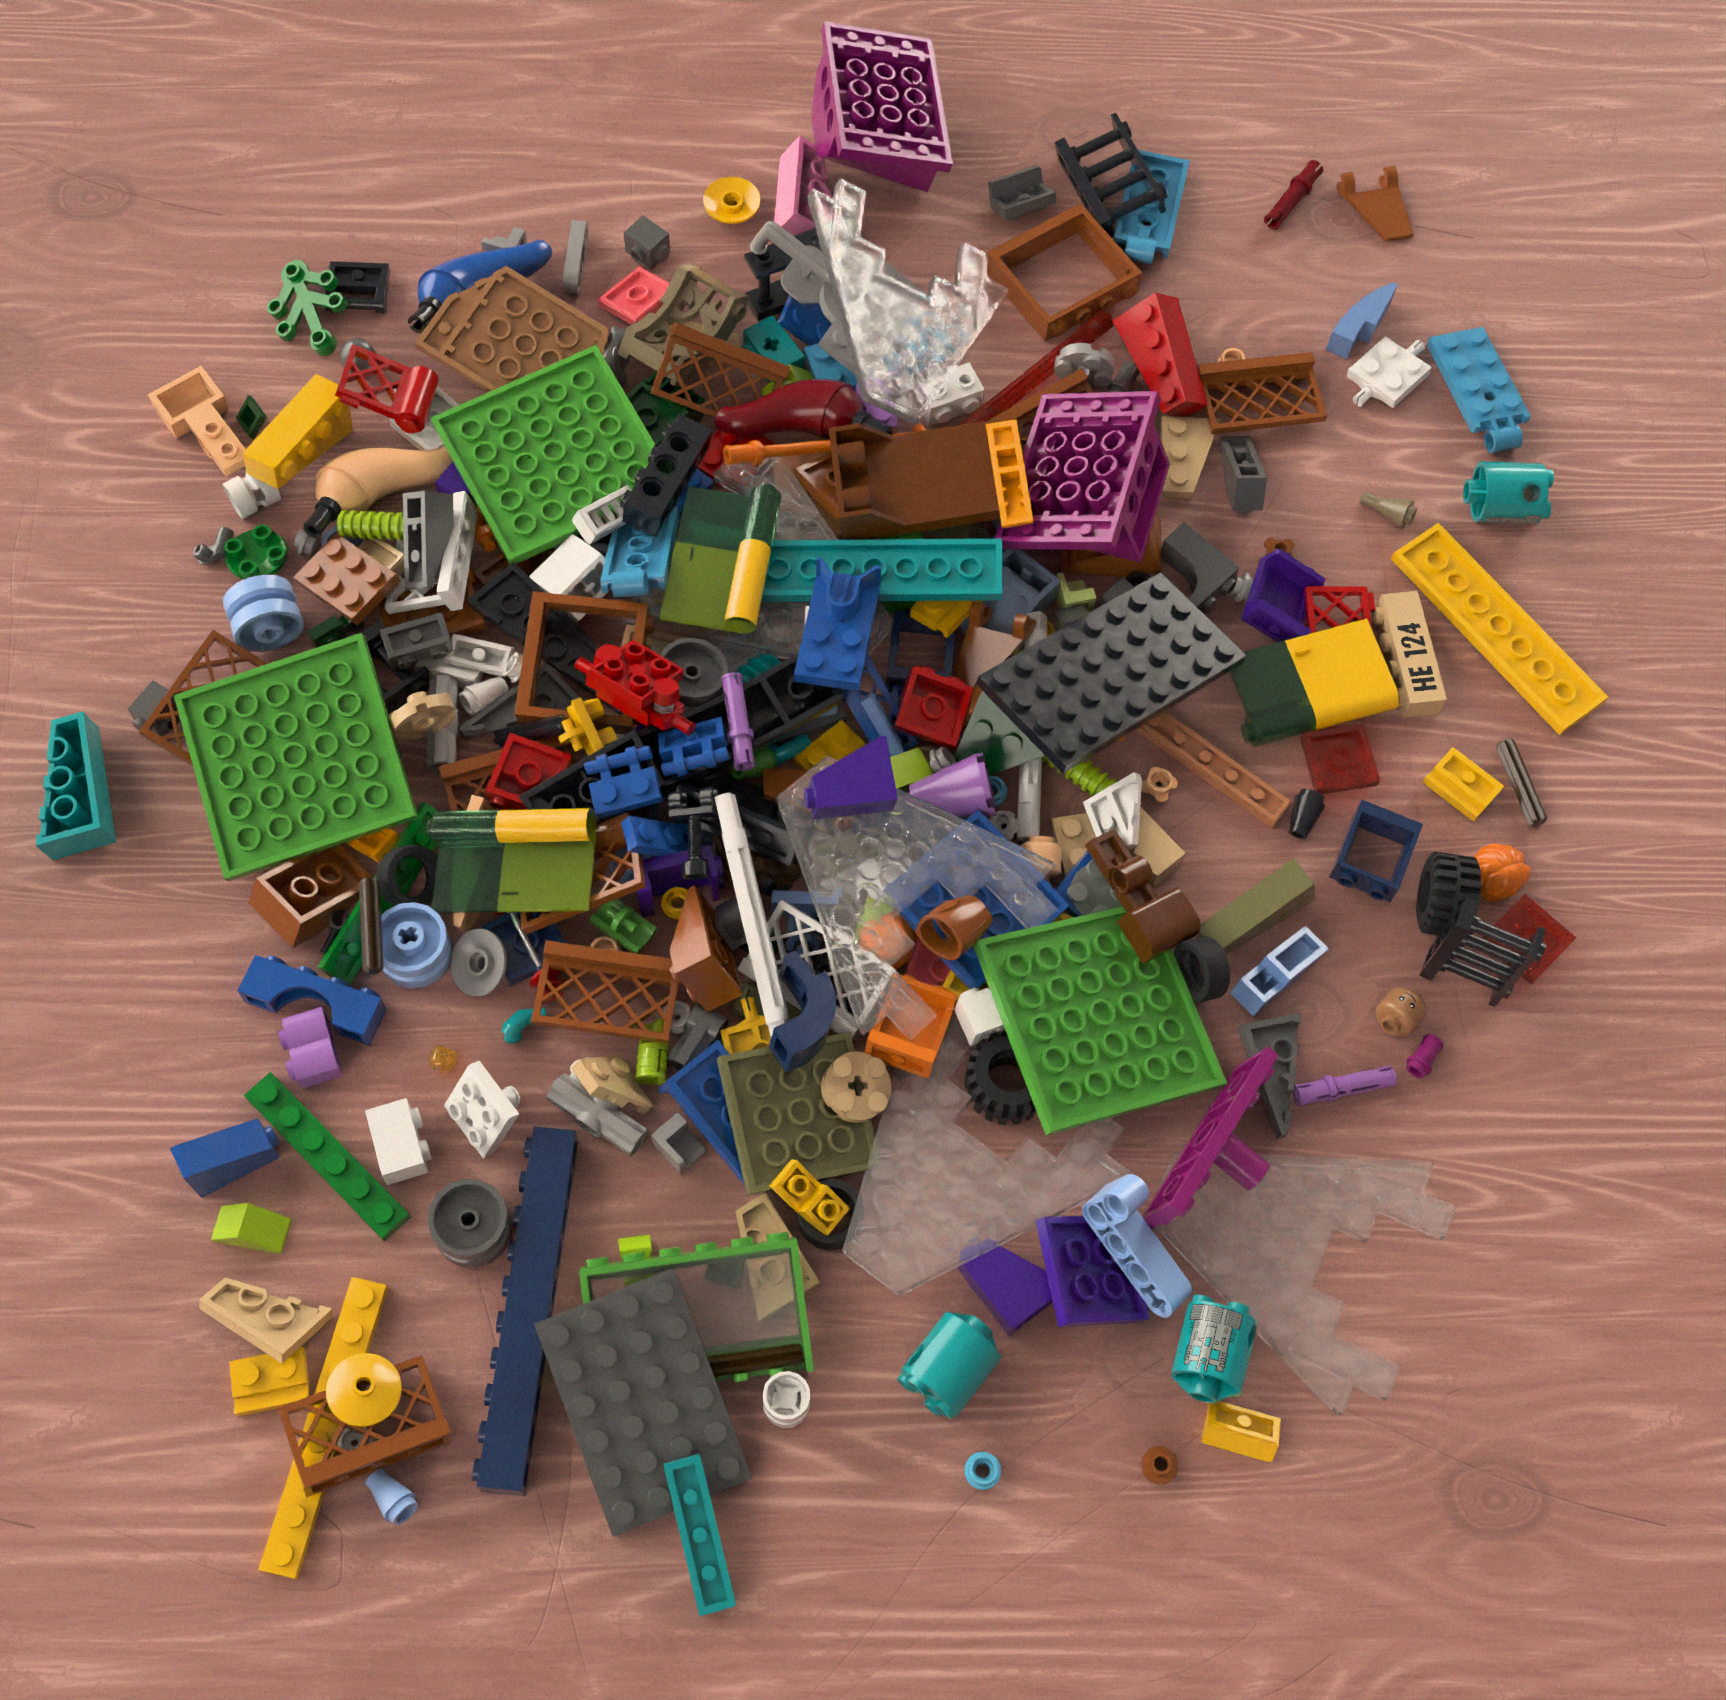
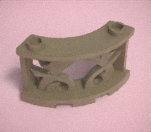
[618,263,749,387]

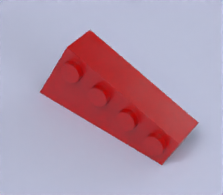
[1112,292,1208,417]

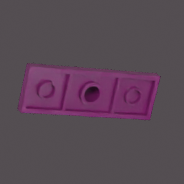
[1142,1047,1279,1229]

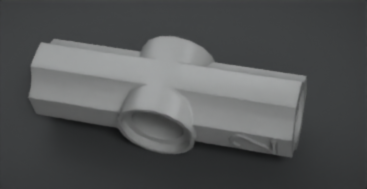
[425,675,461,774]
[546,1073,648,1156]

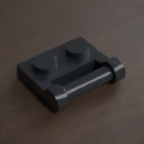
[325,261,390,313]

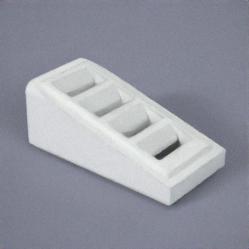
[572,485,631,545]

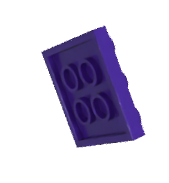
[1035,1216,1150,1327]

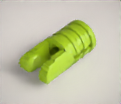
[635,1018,669,1085]

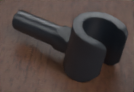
[320,909,350,954]

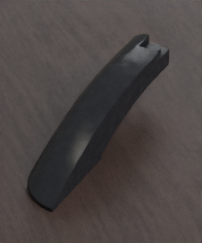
[519,652,846,824]

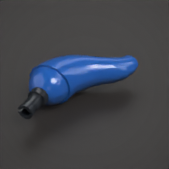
[408,239,553,333]

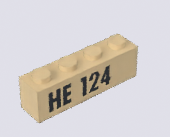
[1372,591,1447,718]

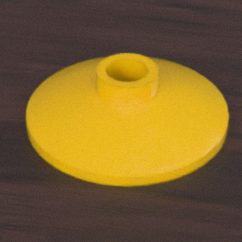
[703,177,760,224]
[326,1353,402,1427]

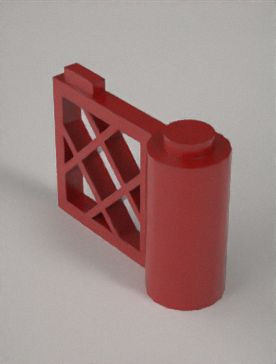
[335,344,439,433]
[1304,586,1382,653]

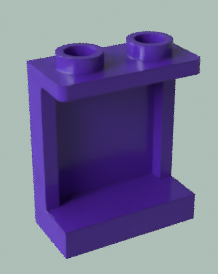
[1241,549,1326,649]
[632,845,724,918]

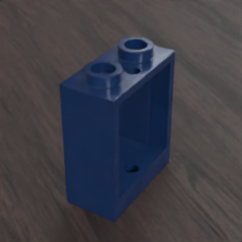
[886,610,955,693]
[1329,800,1423,902]

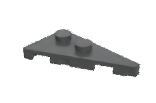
[459,663,584,739]
[1238,1013,1302,1139]

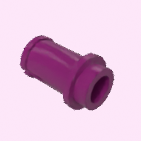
[1406,1034,1444,1079]

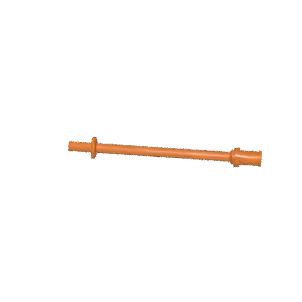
[723,424,926,466]

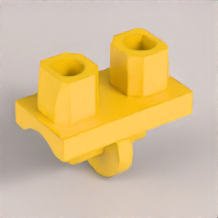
[558,697,618,756]

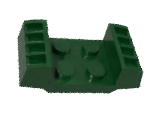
[627,371,706,446]

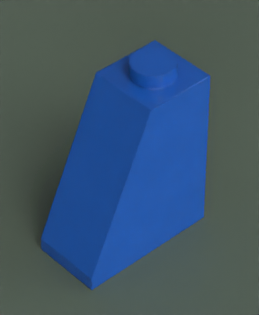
[170,1118,280,1198]

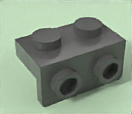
[988,165,1056,220]
[380,612,454,669]

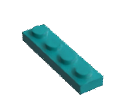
[663,1454,736,1616]

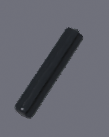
[493,714,569,748]

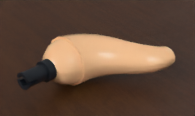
[303,446,453,538]

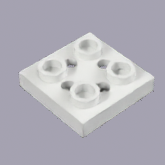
[444,1061,520,1159]

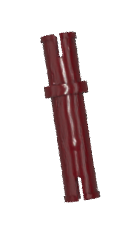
[1264,160,1324,230]

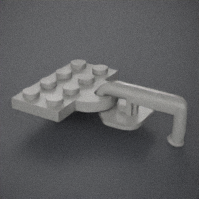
[750,221,926,382]

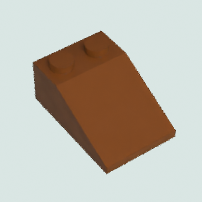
[1062,512,1162,577]
[249,845,373,948]
[669,885,743,1012]

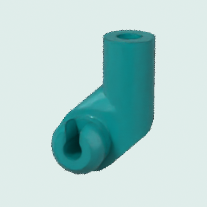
[767,733,811,766]
[501,1007,547,1044]

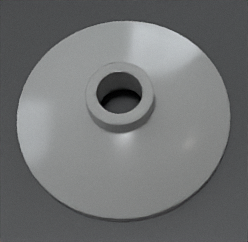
[451,929,507,997]

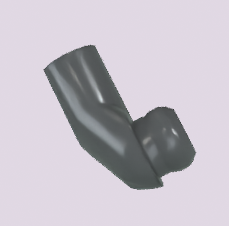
[193,527,234,565]

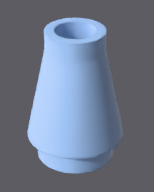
[366,1468,418,1525]

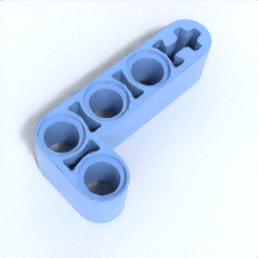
[1082,1174,1192,1318]

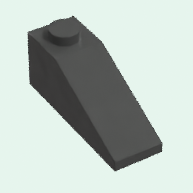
[1220,436,1267,513]
[403,491,454,589]

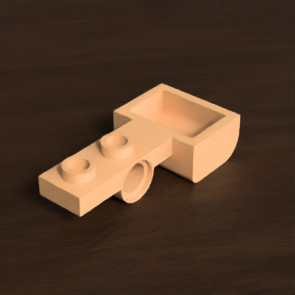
[148,366,246,477]

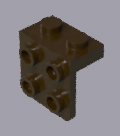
[712,834,803,896]

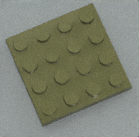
[717,1032,882,1196]

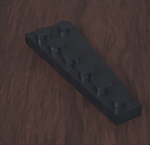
[467,562,623,716]

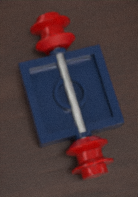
[481,880,566,1002]

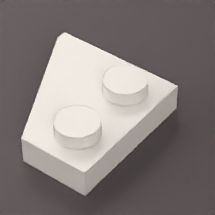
[1083,772,1142,851]

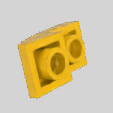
[769,1159,850,1236]

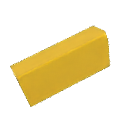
[1201,1401,1281,1462]

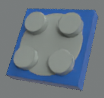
[1055,850,1122,918]

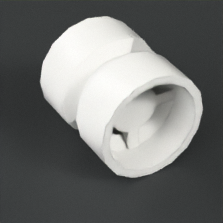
[222,472,281,519]
[763,1371,810,1428]

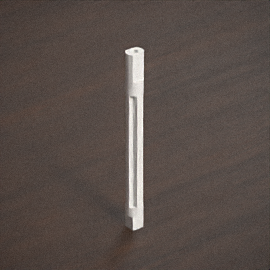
[1017,611,1047,842]
[714,793,790,1037]

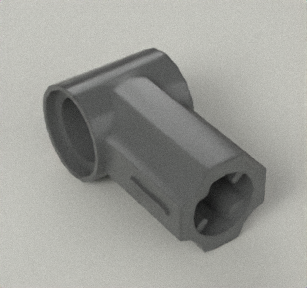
[667,1003,729,1071]

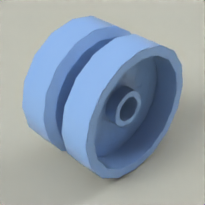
[223,575,304,652]
[381,902,452,989]

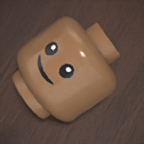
[1375,987,1426,1037]

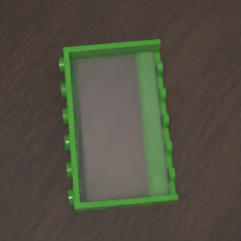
[579,1232,814,1382]

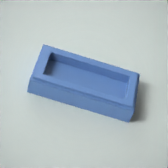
[861,692,904,756]

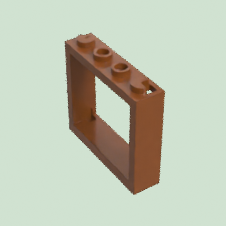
[985,203,1142,341]
[514,591,655,735]

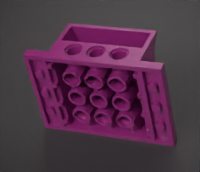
[811,22,953,192]
[995,391,1170,563]

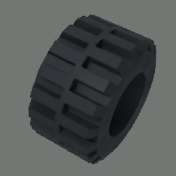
[1416,852,1481,935]
[964,1031,1036,1125]

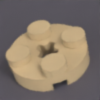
[388,691,456,740]
[821,1051,891,1123]

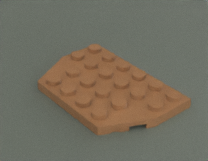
[415,266,608,392]

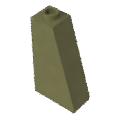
[1198,858,1315,955]

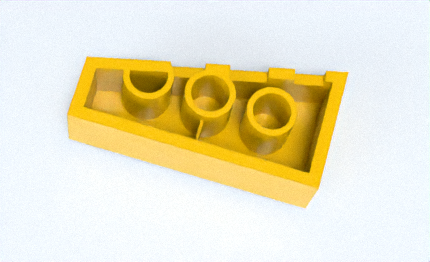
[242,374,353,489]

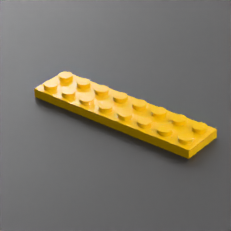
[1391,523,1608,735]

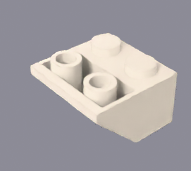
[529,534,606,622]

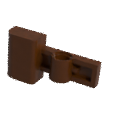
[1085,828,1201,964]

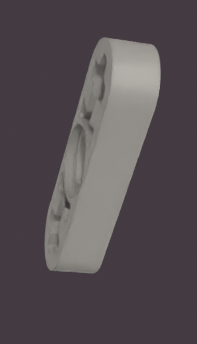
[563,220,588,294]

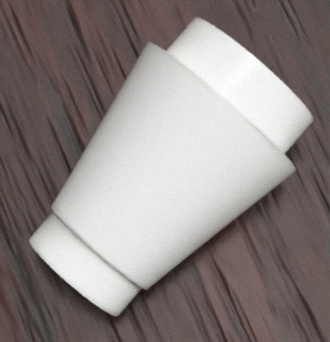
[459,676,509,716]

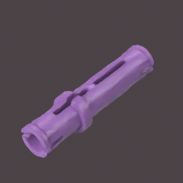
[721,672,755,771]
[1292,1065,1397,1106]

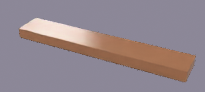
[1135,711,1293,828]

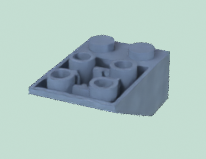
[958,549,1061,635]

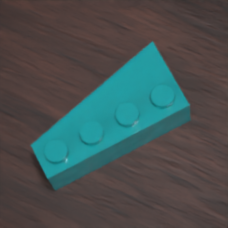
[35,711,116,860]

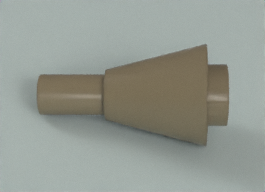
[1360,492,1417,529]

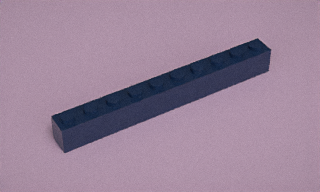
[472,1126,579,1496]

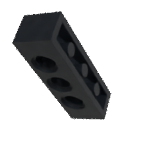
[620,414,713,537]

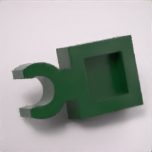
[307,615,365,648]

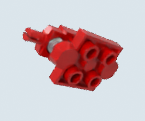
[575,639,696,736]

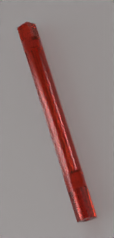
[957,310,1114,425]

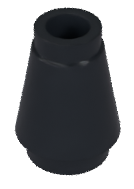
[1288,789,1325,839]

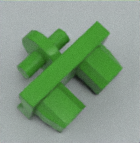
[589,899,658,954]

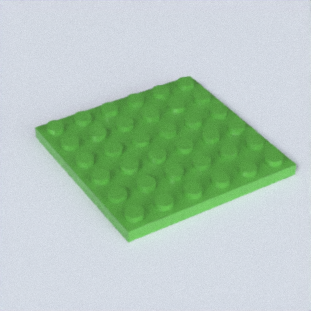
[431,345,665,565]
[174,633,418,882]
[974,906,1227,1136]

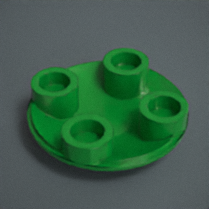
[224,525,288,580]

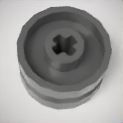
[660,638,729,712]
[427,1179,513,1268]

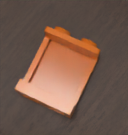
[864,973,957,1079]

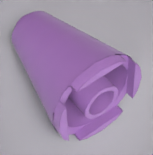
[904,752,997,817]

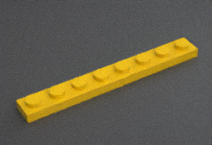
[258,1277,389,1580]

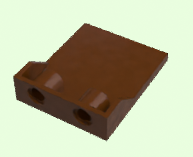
[829,421,1000,540]

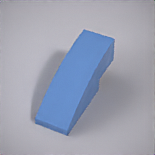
[1326,282,1398,359]
[1230,926,1329,1017]

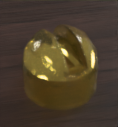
[429,1044,459,1074]

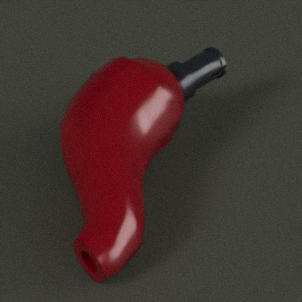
[715,378,893,438]

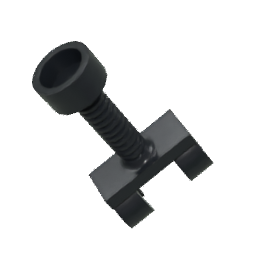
[668,787,719,879]

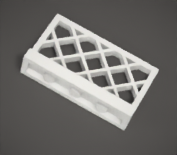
[385,491,479,614]
[737,900,896,1041]

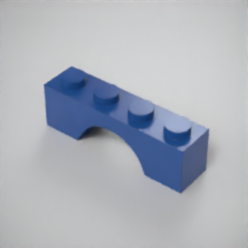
[237,955,387,1046]

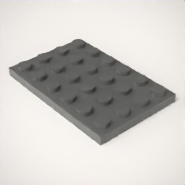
[534,1268,752,1537]

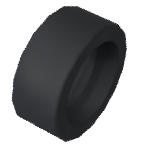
[376,845,445,906]
[1174,936,1230,1003]
[797,1179,864,1250]

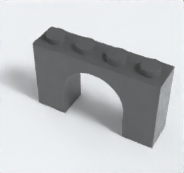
[1099,522,1240,614]

